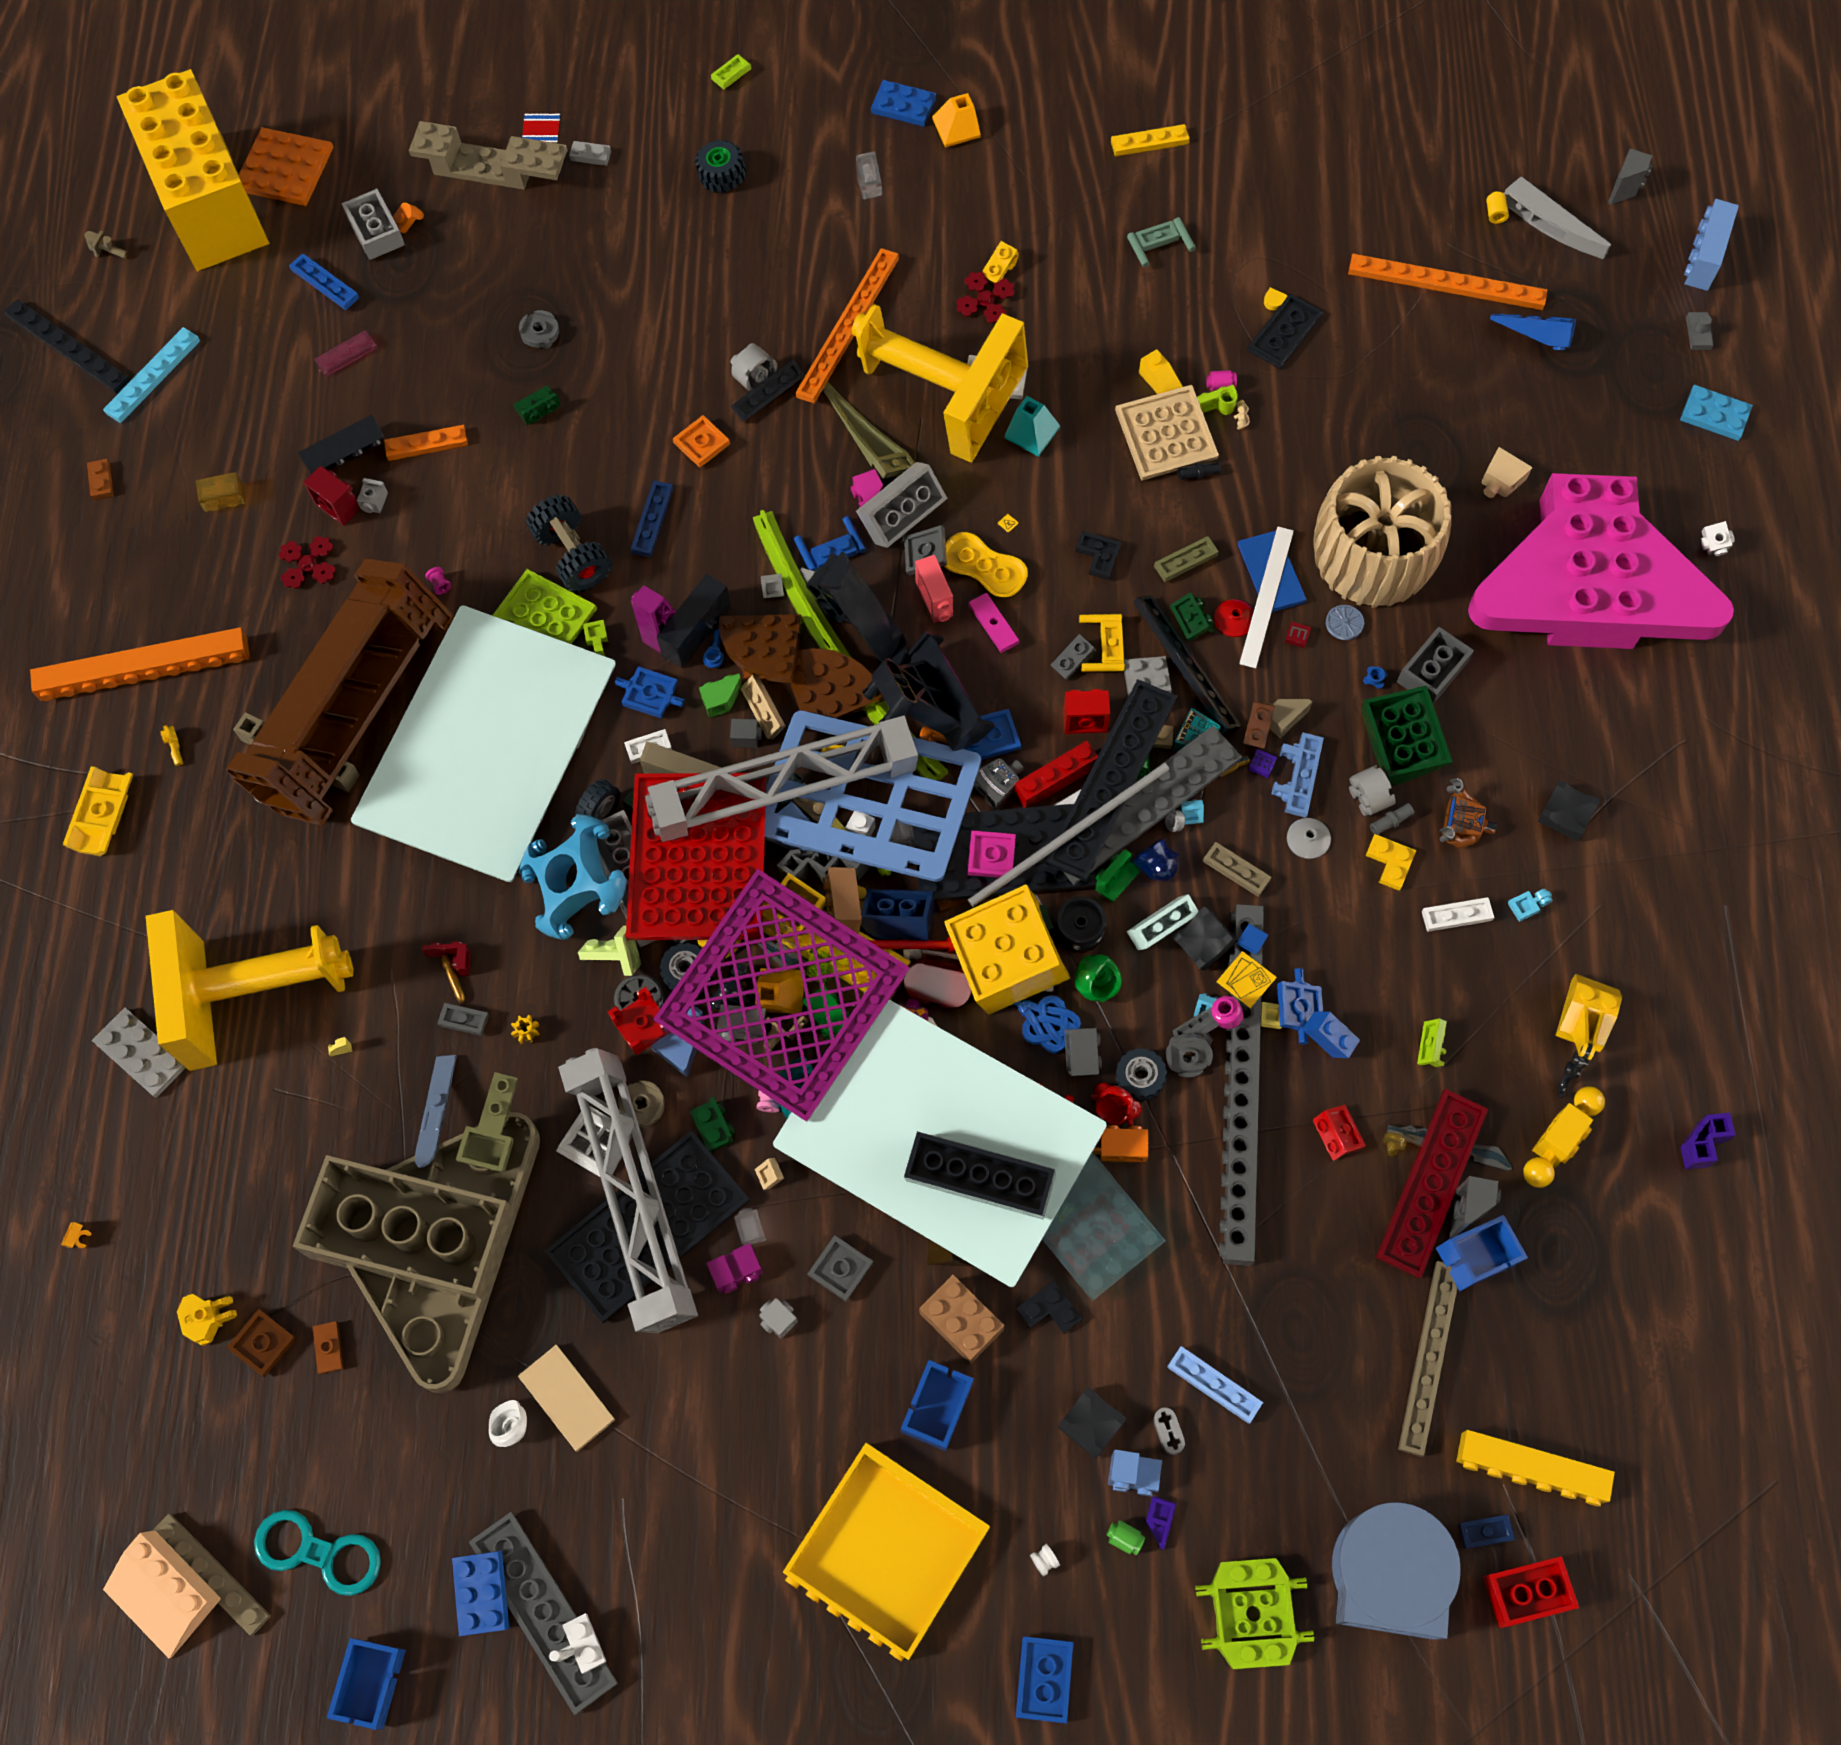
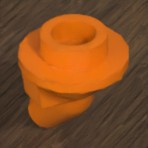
[920,726,948,744]

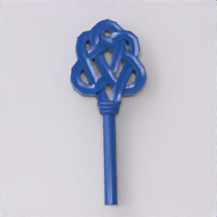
[1013,995,1081,1054]

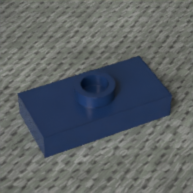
[1458,1514,1515,1549]

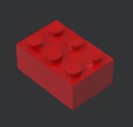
[1483,1556,1579,1628]

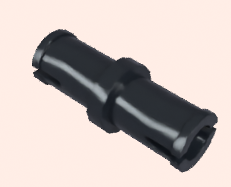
[1177,461,1221,480]

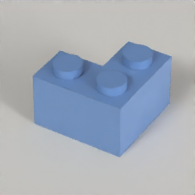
[1108,1450,1162,1496]

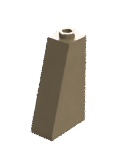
[640,741,721,774]

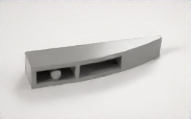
[1504,177,1611,259]

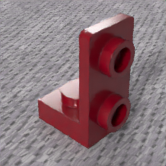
[422,941,471,976]

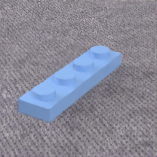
[1167,1346,1263,1424]

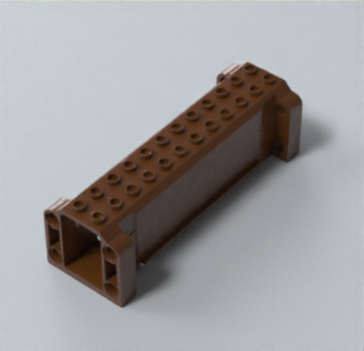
[226,559,455,826]

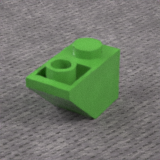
[699,674,742,718]

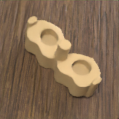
[1234,400,1250,430]

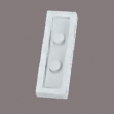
[1422,897,1494,932]

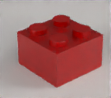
[1063,689,1110,734]

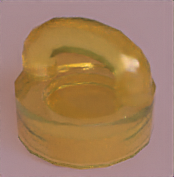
[1383,1133,1407,1157]

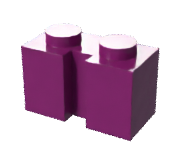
[707,1243,763,1294]

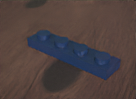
[631,480,674,557]

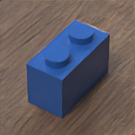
[1302,1011,1360,1058]

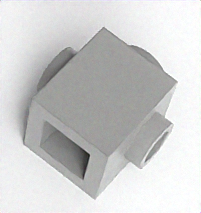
[759,1298,798,1339]

